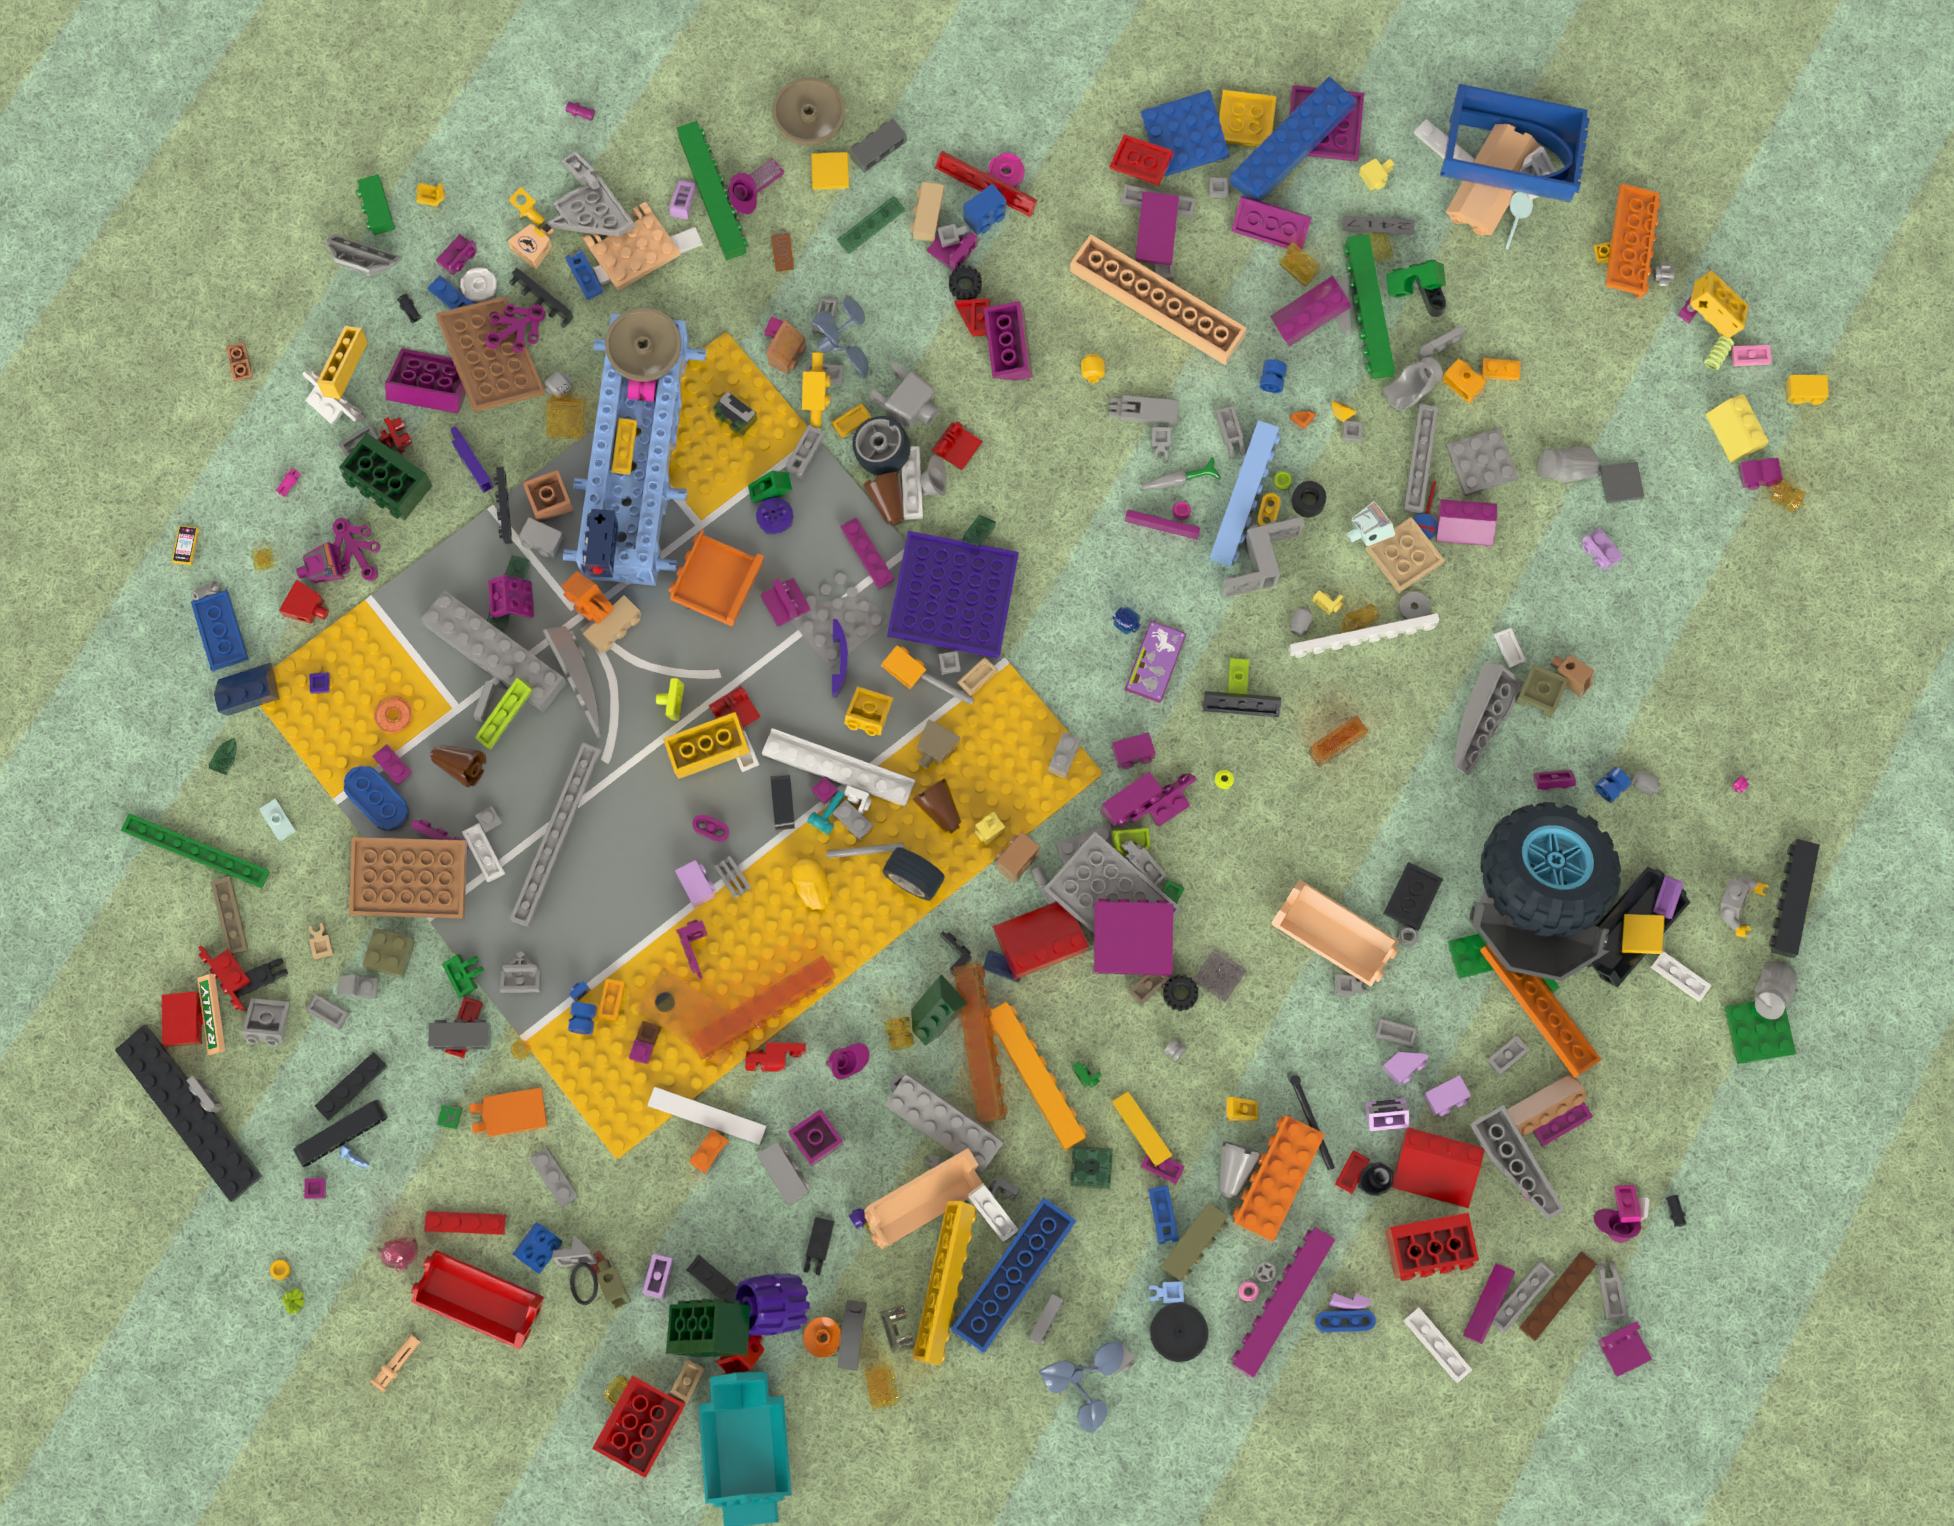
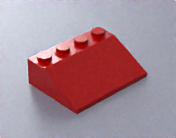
[992,902,1089,980]
[1391,1127,1485,1209]
[592,1375,685,1478]

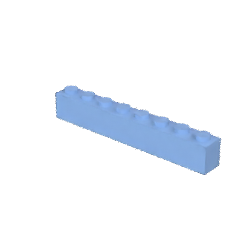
[1210,420,1281,566]

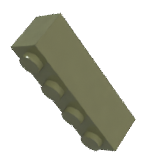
[1160,1202,1228,1282]

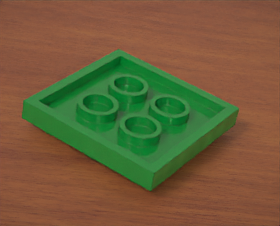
[1724,1001,1796,1064]

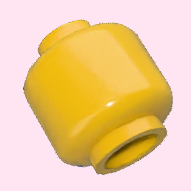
[1081,354,1105,383]

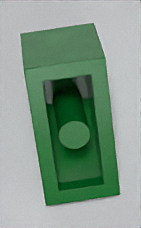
[748,470,792,503]

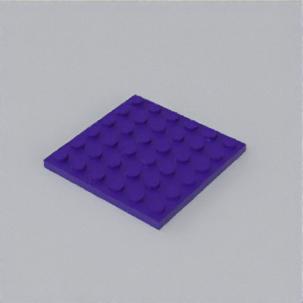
[887,531,1019,658]

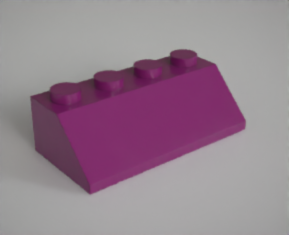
[1270,276,1352,347]
[984,301,1033,381]

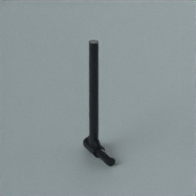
[1287,1072,1335,1171]

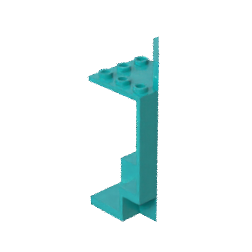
[698,1372,792,1526]

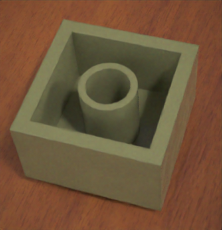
[362,928,415,979]

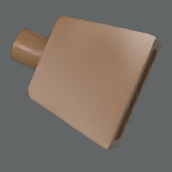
[1550,655,1594,698]

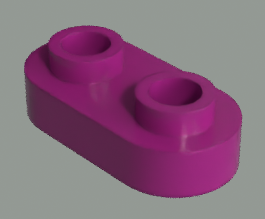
[692,814,730,843]

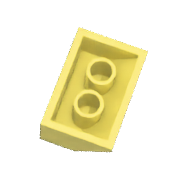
[1706,394,1769,463]

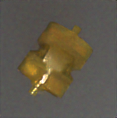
[1770,479,1806,514]

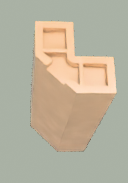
[1446,124,1541,236]
[1271,880,1399,986]
[864,1148,982,1250]

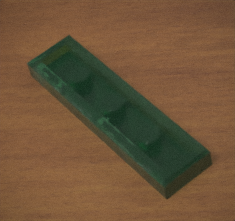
[837,196,905,254]

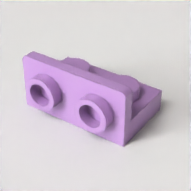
[1581,528,1624,571]

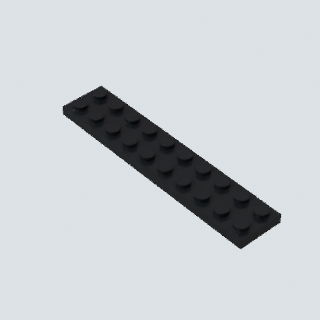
[115,1024,262,1202]

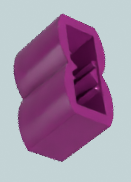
[1739,458,1782,490]

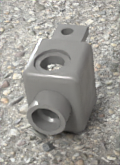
[870,363,940,429]

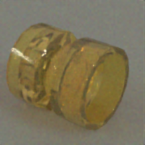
[884,1017,915,1051]

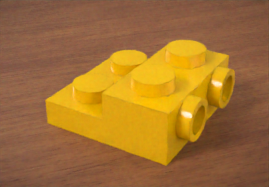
[844,686,893,736]

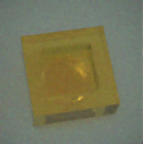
[252,548,274,571]

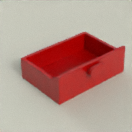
[162,991,204,1047]

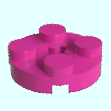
[988,153,1025,188]

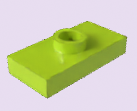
[1228,658,1249,694]

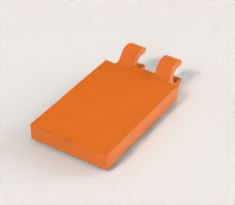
[469,1088,547,1137]

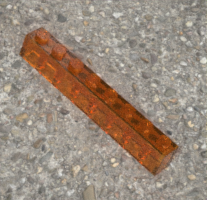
[688,955,835,1061]
[953,963,1008,1123]

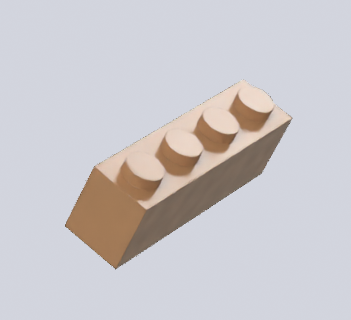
[1507,1073,1587,1137]

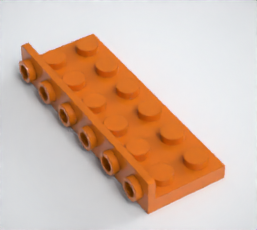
[1605,183,1661,299]
[1232,1115,1325,1242]

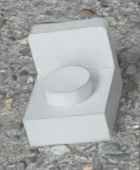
[845,785,872,815]

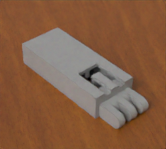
[1108,395,1178,426]

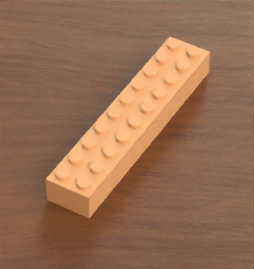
[1070,234,1247,365]

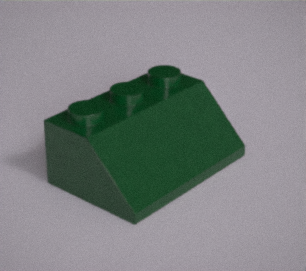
[911,975,968,1046]

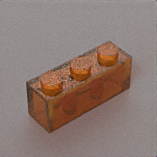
[1308,716,1368,768]

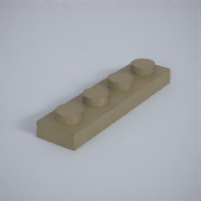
[211,877,249,955]

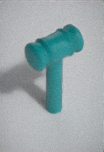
[807,790,845,835]

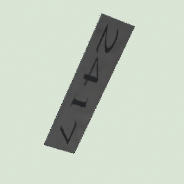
[1343,215,1414,235]

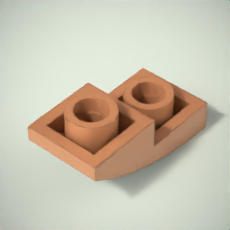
[226,342,253,382]

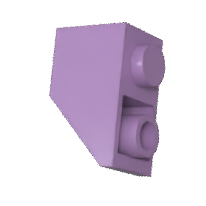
[1382,1052,1429,1085]

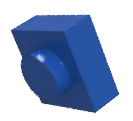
[569,981,590,1002]

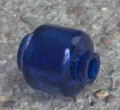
[1112,607,1141,635]

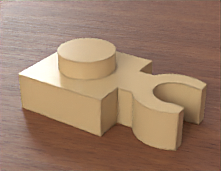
[309,923,334,960]

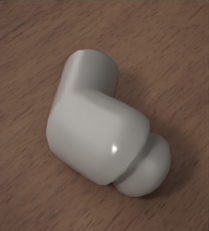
[192,581,220,600]

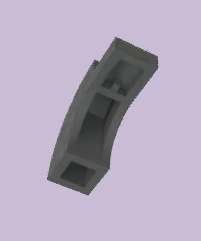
[837,1300,867,1371]

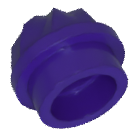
[848,1209,868,1229]

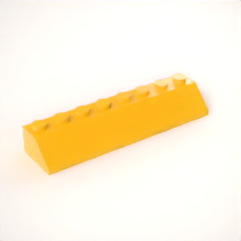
[912,1201,976,1366]

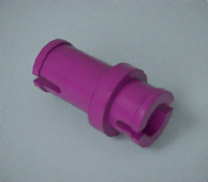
[565,101,595,121]

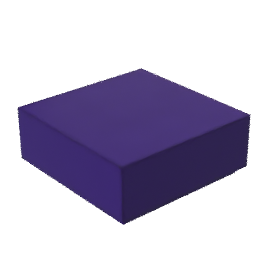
[309,673,330,694]

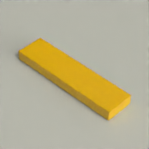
[1112,1092,1172,1167]

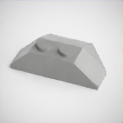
[326,234,402,277]

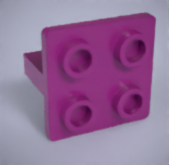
[761,578,811,627]

